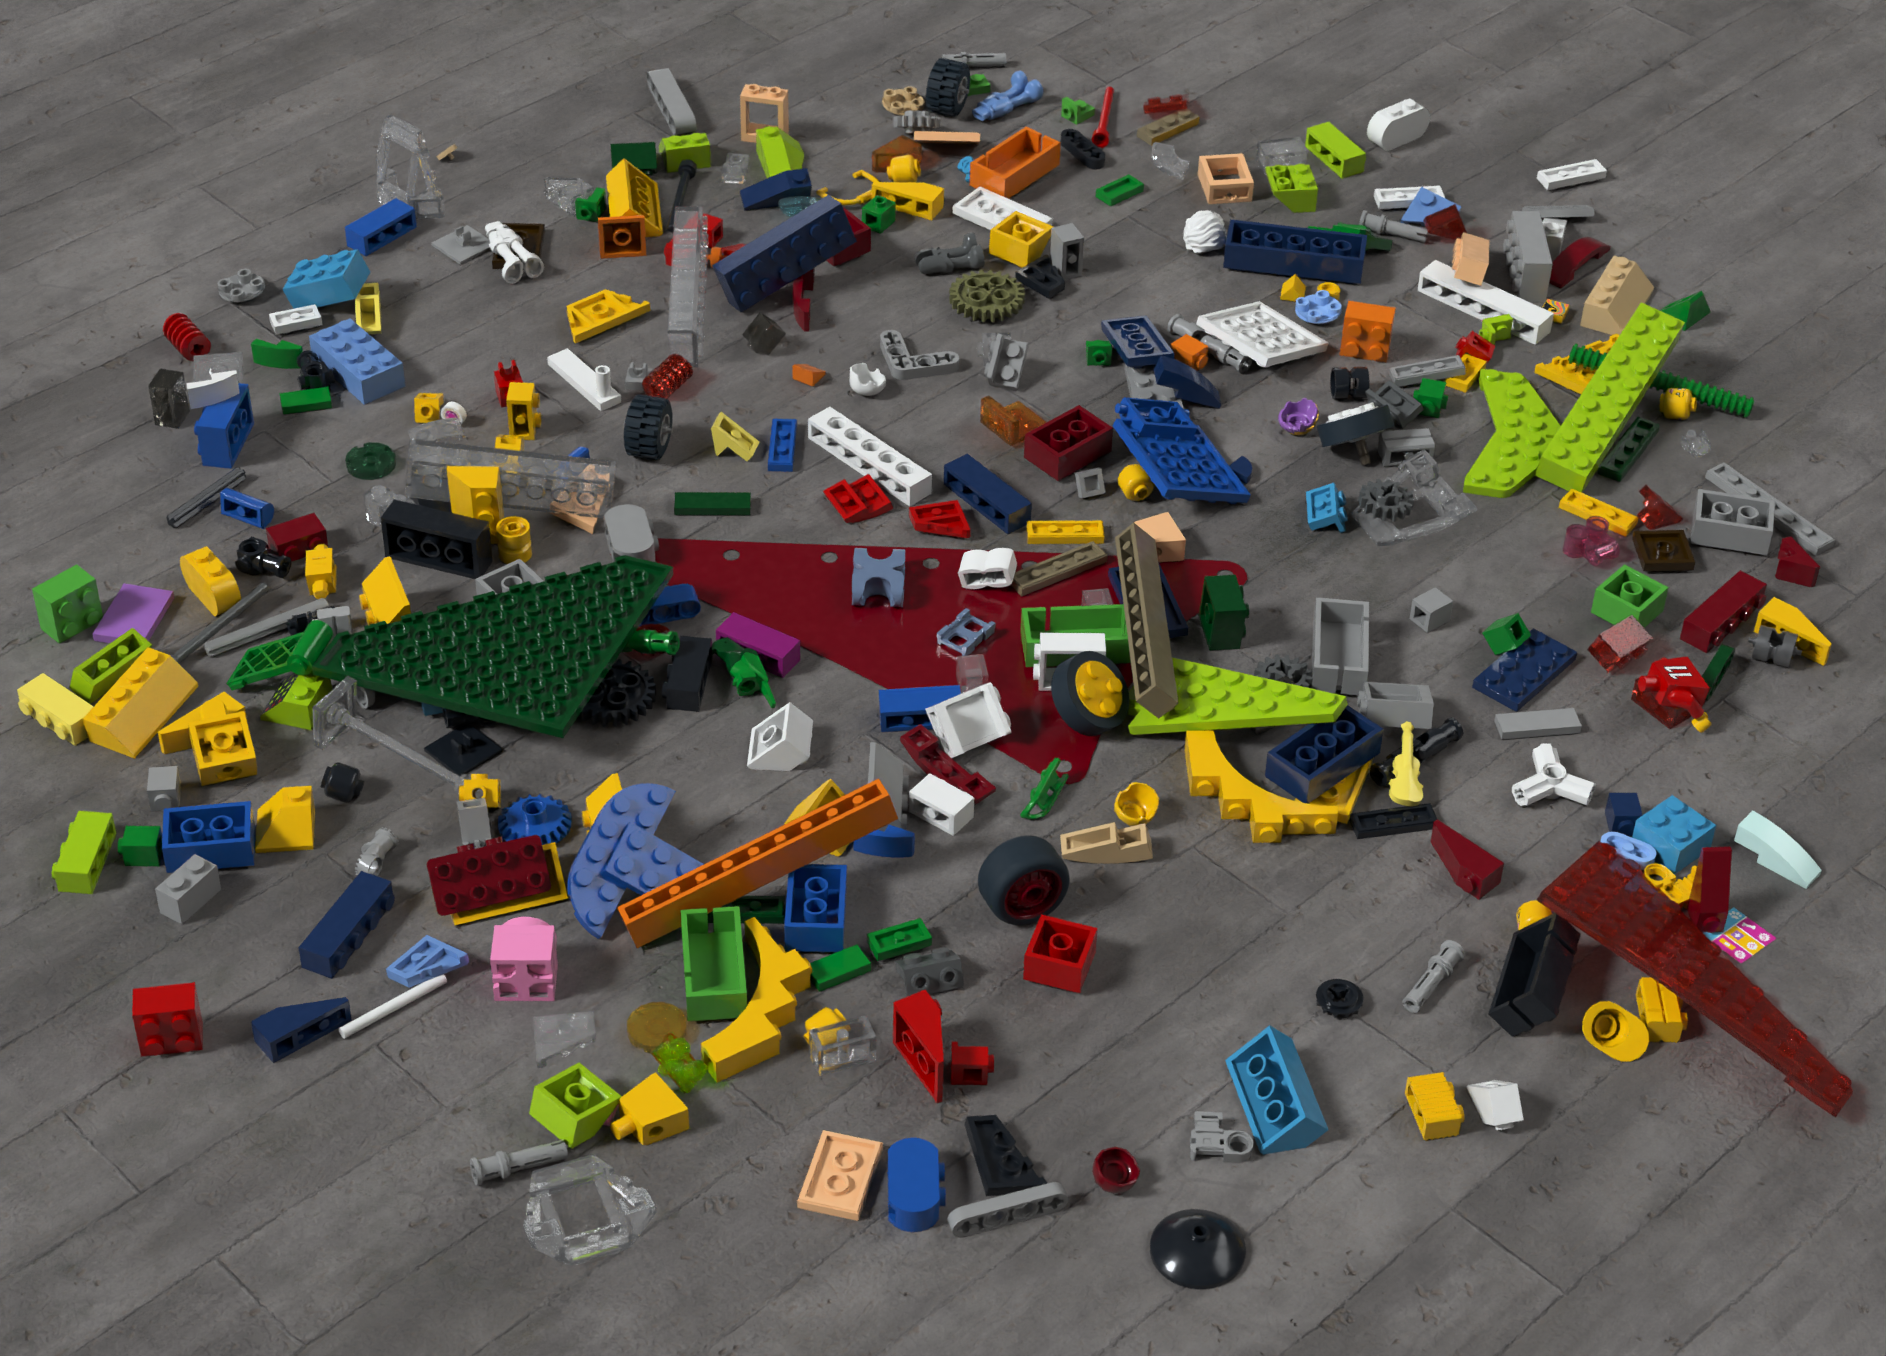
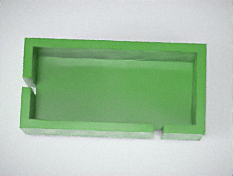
[1021,604,1131,667]
[681,906,747,1021]

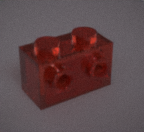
[1587,615,1653,673]

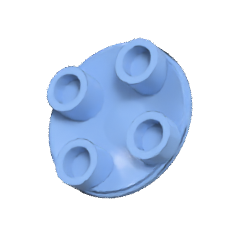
[1295,290,1342,324]

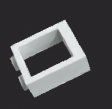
[1033,633,1106,691]

